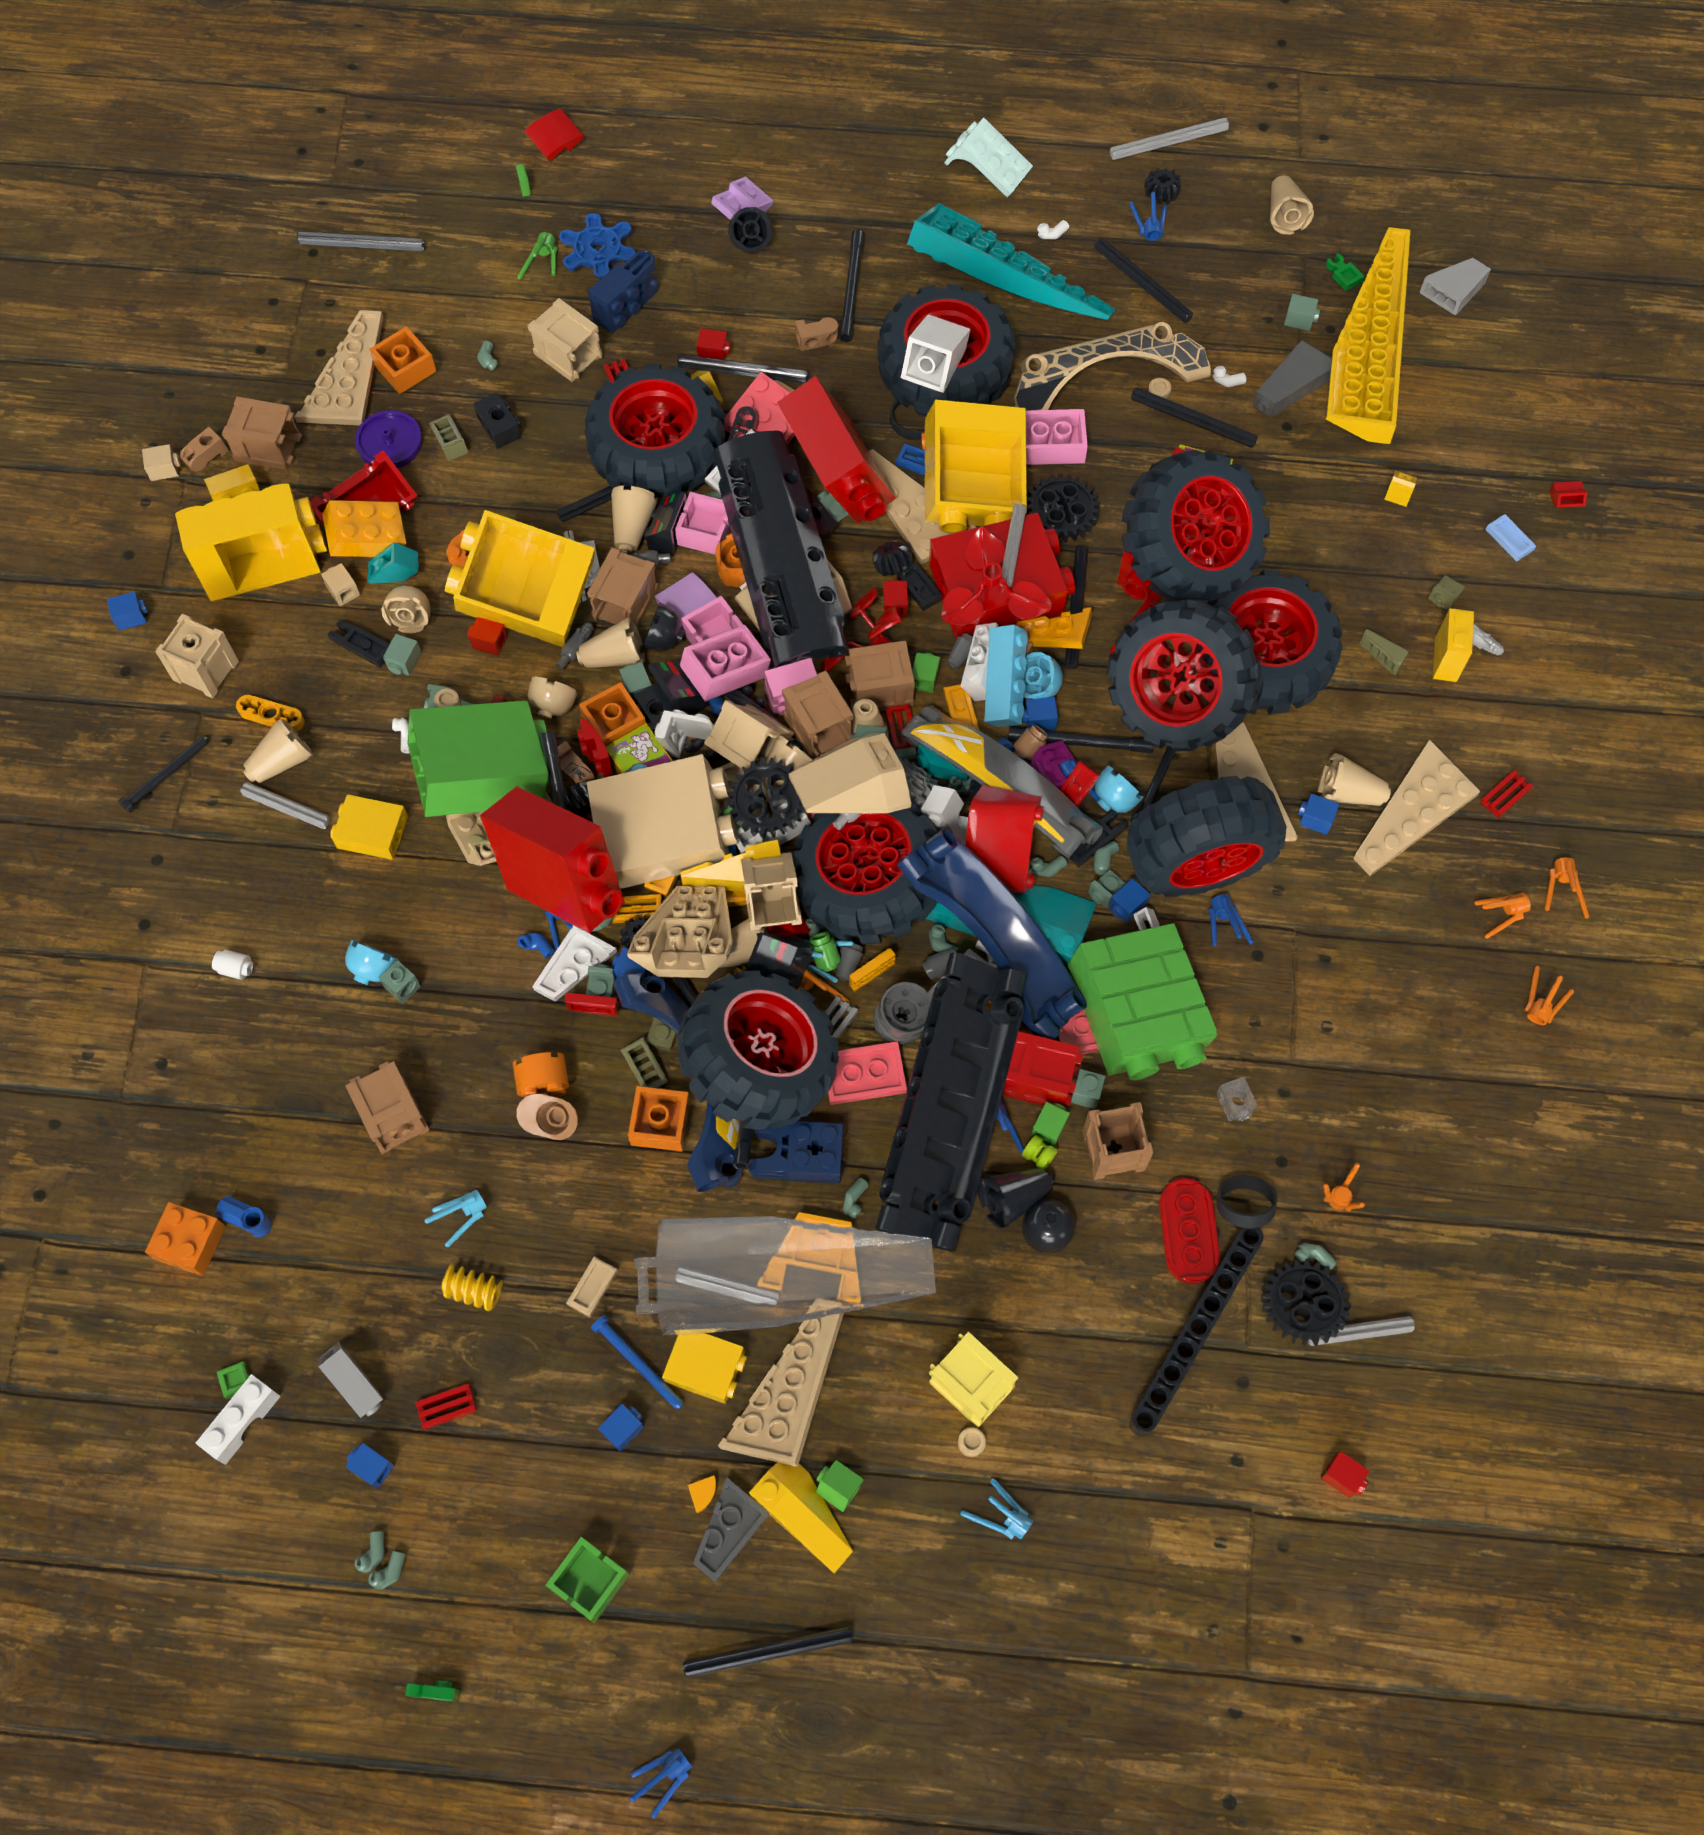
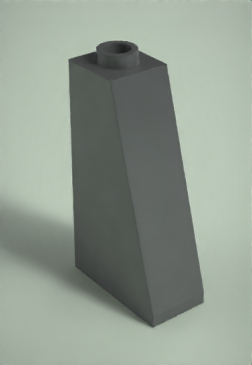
[1253,340,1332,417]

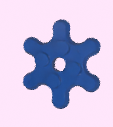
[559,213,635,280]

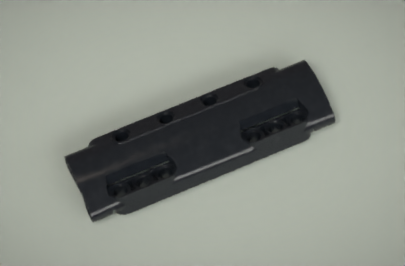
[714,430,849,668]

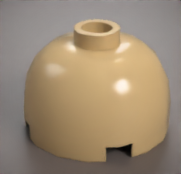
[381,585,431,633]
[528,676,577,719]

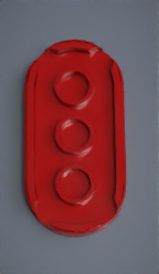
[1159,1178,1220,1284]

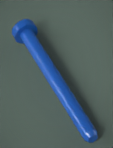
[591,1315,683,1409]

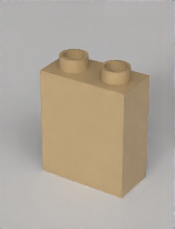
[587,754,739,889]

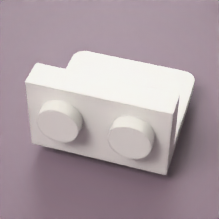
[655,710,714,758]

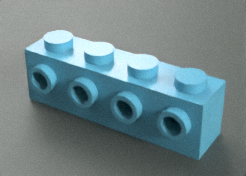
[984,625,1028,727]

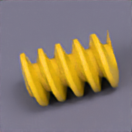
[442,1263,503,1311]

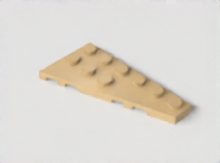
[295,310,383,425]
[869,449,977,565]
[1214,721,1297,841]
[1353,740,1480,876]
[718,1301,845,1467]

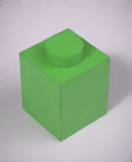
[912,652,940,693]
[1031,1102,1070,1147]
[816,1460,864,1512]

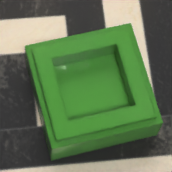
[515,164,531,197]
[217,1362,249,1399]

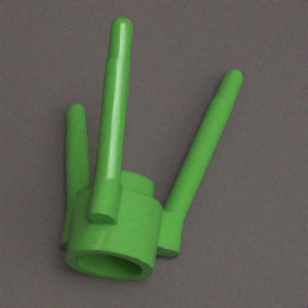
[517,232,558,280]

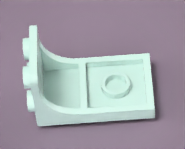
[944,117,1033,197]

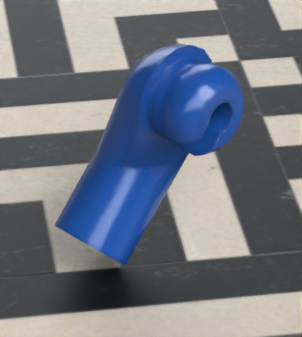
[707,695,724,717]
[517,933,555,959]

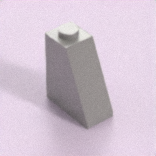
[1419,258,1491,316]
[317,1342,383,1418]

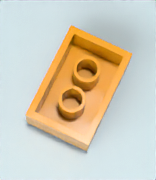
[322,500,406,557]

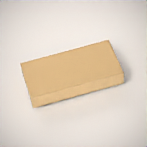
[566,1257,618,1318]

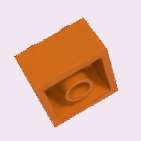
[369,326,437,394]
[579,682,646,746]
[628,1086,691,1152]
[145,1202,226,1276]

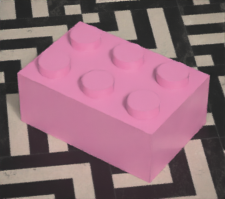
[1026,409,1088,465]
[680,625,771,701]

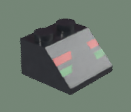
[644,492,686,556]
[647,660,710,716]
[745,933,814,990]

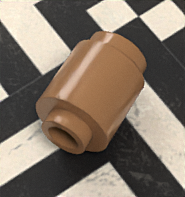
[1013,724,1048,761]

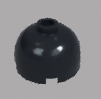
[728,207,772,253]
[643,603,685,652]
[1022,1198,1076,1253]

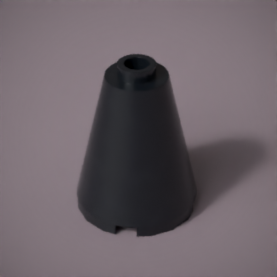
[978,1168,1054,1229]

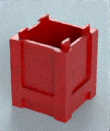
[1003,1031,1083,1107]

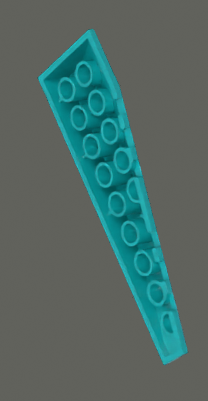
[907,203,1116,320]
[845,874,1097,968]

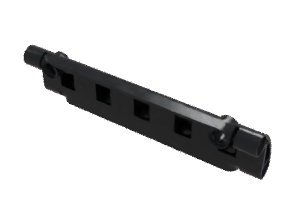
[875,953,1028,1252]

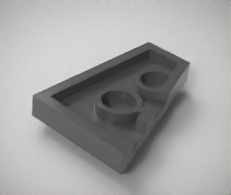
[693,1477,770,1583]

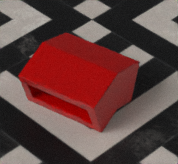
[1550,481,1587,508]

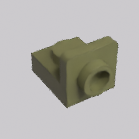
[1428,575,1465,611]
[646,1017,677,1052]

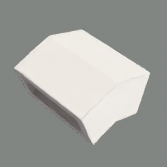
[1133,907,1160,931]

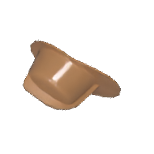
[517,1094,578,1140]

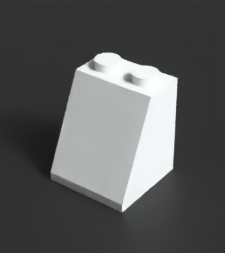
[901,314,970,393]

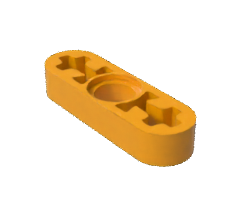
[236,695,305,732]

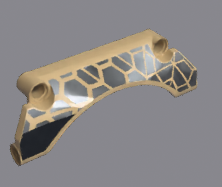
[1014,322,1211,411]

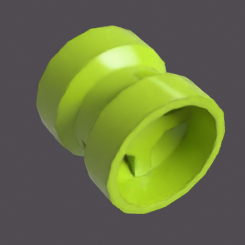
[1021,1135,1058,1170]

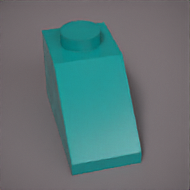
[367,542,419,584]
[916,744,968,781]

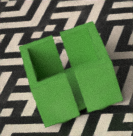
[545,1537,629,1623]

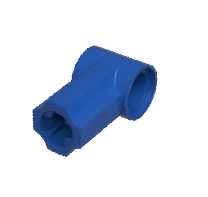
[215,1196,272,1237]

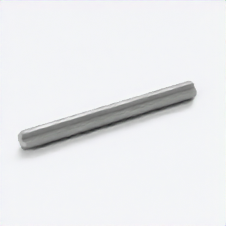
[1110,117,1229,160]

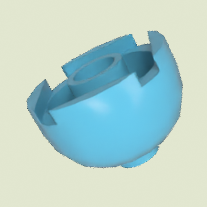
[1023,652,1063,699]
[1095,765,1144,813]
[345,940,398,985]

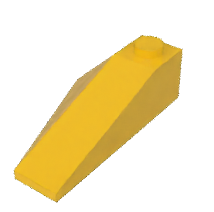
[680,840,781,893]

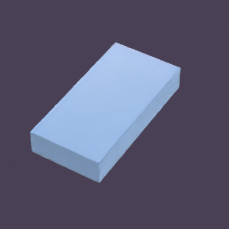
[1486,514,1536,562]

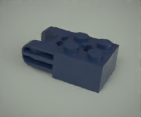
[588,250,659,334]
[749,1121,843,1183]

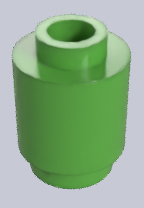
[810,932,841,972]

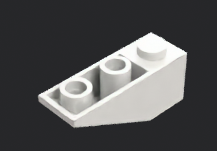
[961,623,998,701]

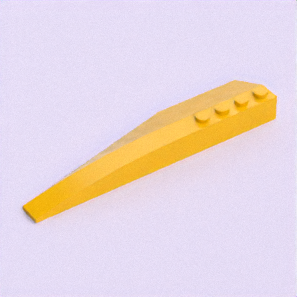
[1326,227,1410,444]

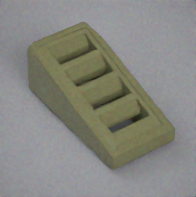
[429,414,468,461]
[1359,629,1409,676]
[621,1037,668,1088]

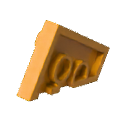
[1016,607,1093,649]

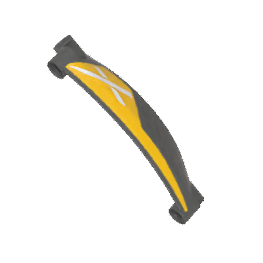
[900,705,1103,858]

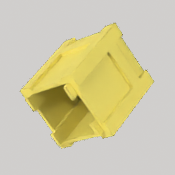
[929,1332,1018,1428]

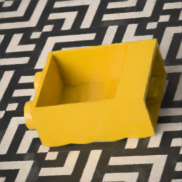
[925,400,1027,533]
[175,484,328,601]
[445,510,595,647]

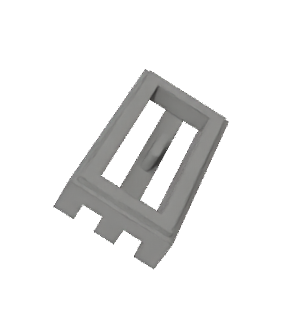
[826,996,858,1040]

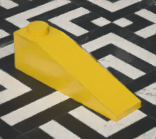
[749,1462,853,1574]

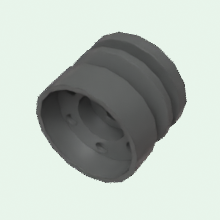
[873,982,932,1045]

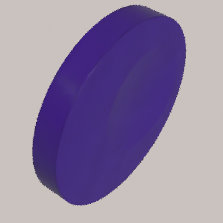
[355,410,422,468]

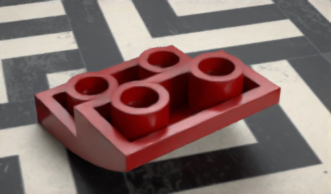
[524,109,584,161]
[577,718,613,778]

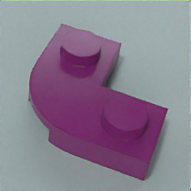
[1031,741,1075,789]

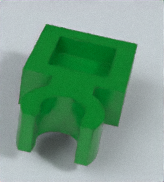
[1326,253,1364,292]
[405,1680,460,1702]

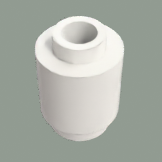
[212,950,253,980]

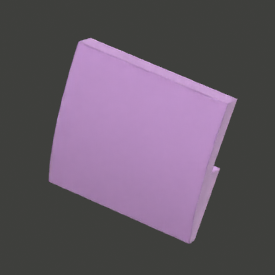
[712,176,774,220]
[655,572,717,629]

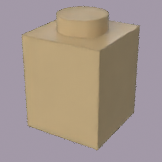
[142,444,181,481]
[321,563,360,606]

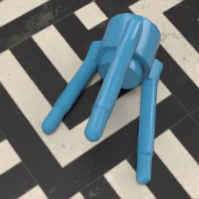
[960,1478,1033,1540]

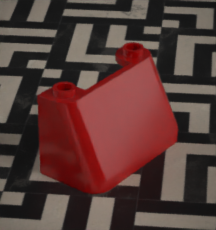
[310,450,418,532]
[965,785,1044,893]

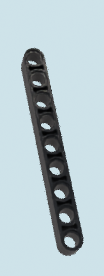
[1129,1227,1264,1437]

